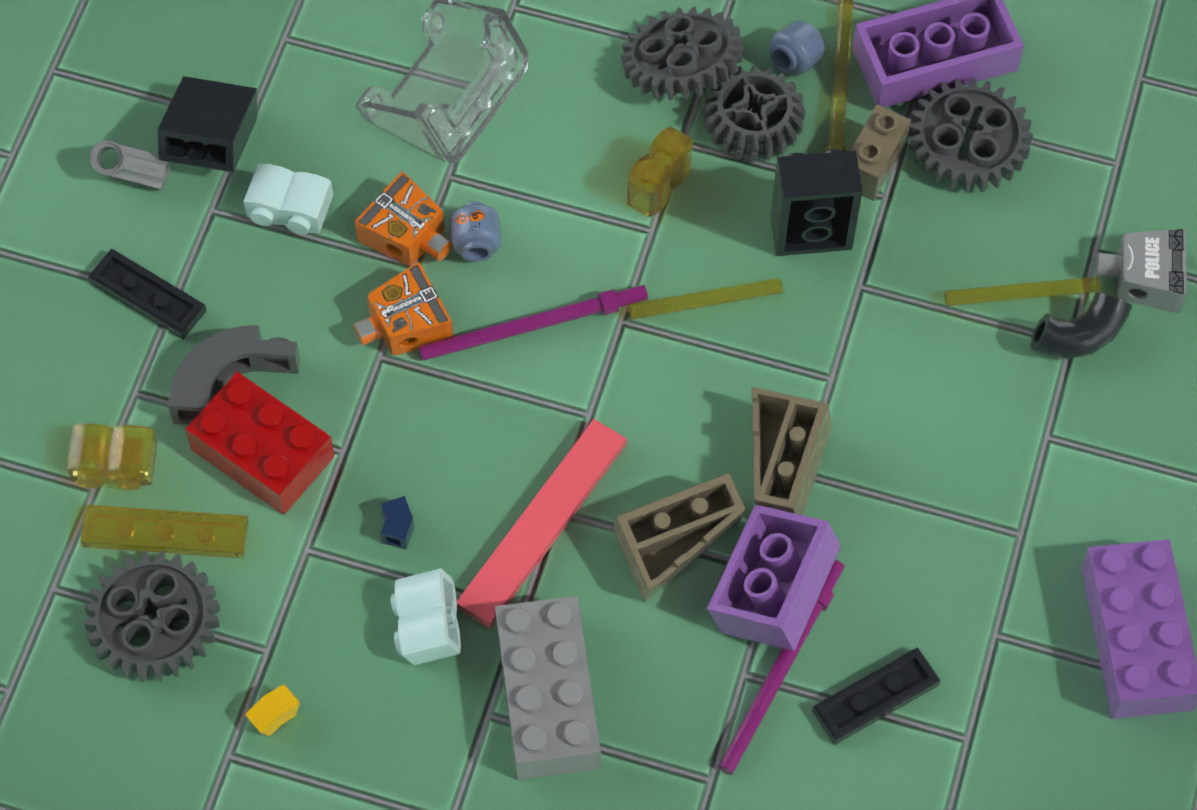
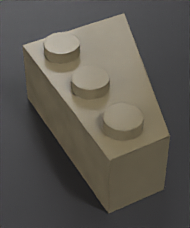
[751,387,832,515]
[613,473,746,603]

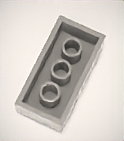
[495,596,601,780]

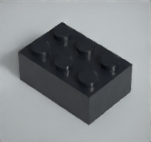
[770,149,863,256]

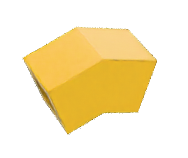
[245,684,300,736]

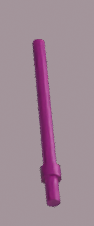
[418,285,648,361]
[718,560,845,775]

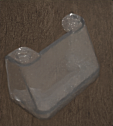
[355,0,529,163]

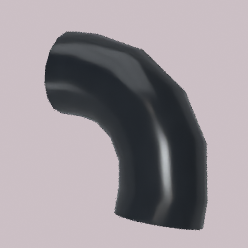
[1030,292,1132,359]

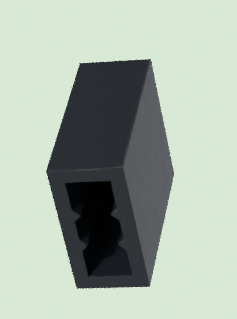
[158,76,257,173]

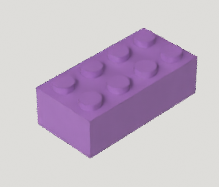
[852,0,1024,108]
[1081,539,1197,719]

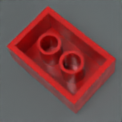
[185,371,335,515]

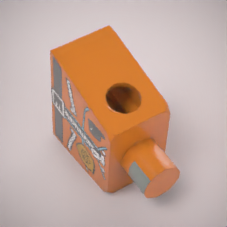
[354,171,452,266]
[353,262,453,355]

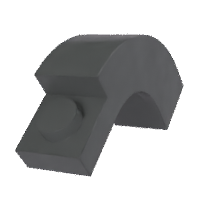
[168,325,300,424]

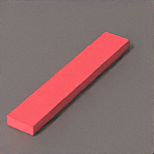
[457,419,627,629]

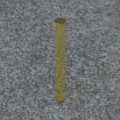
[944,276,1101,306]
[627,278,783,320]

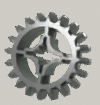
[703,64,806,163]

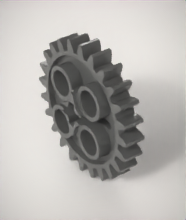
[621,7,744,100]
[908,78,1033,192]
[84,551,220,682]

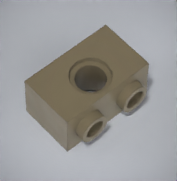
[850,104,911,201]

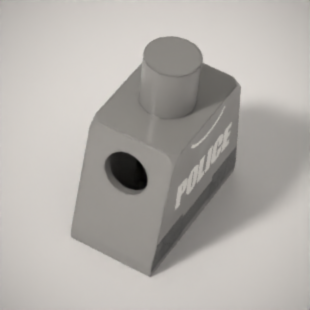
[1095,229,1187,313]

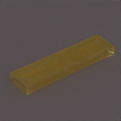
[80,504,249,558]

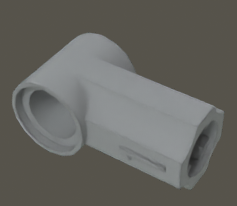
[90,140,170,190]

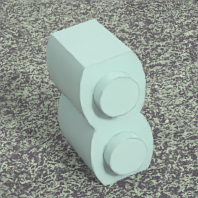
[243,164,334,235]
[391,568,461,665]

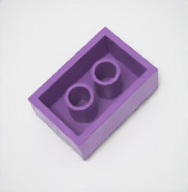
[707,505,841,652]

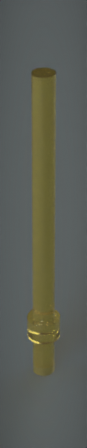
[824,0,854,153]

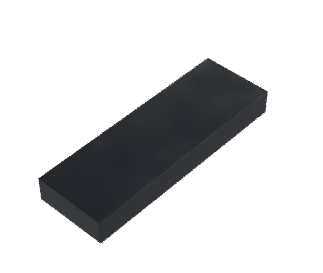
[88,248,207,340]
[812,647,941,745]

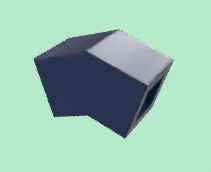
[381,496,414,550]

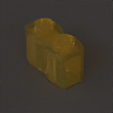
[627,126,693,217]
[67,424,158,490]

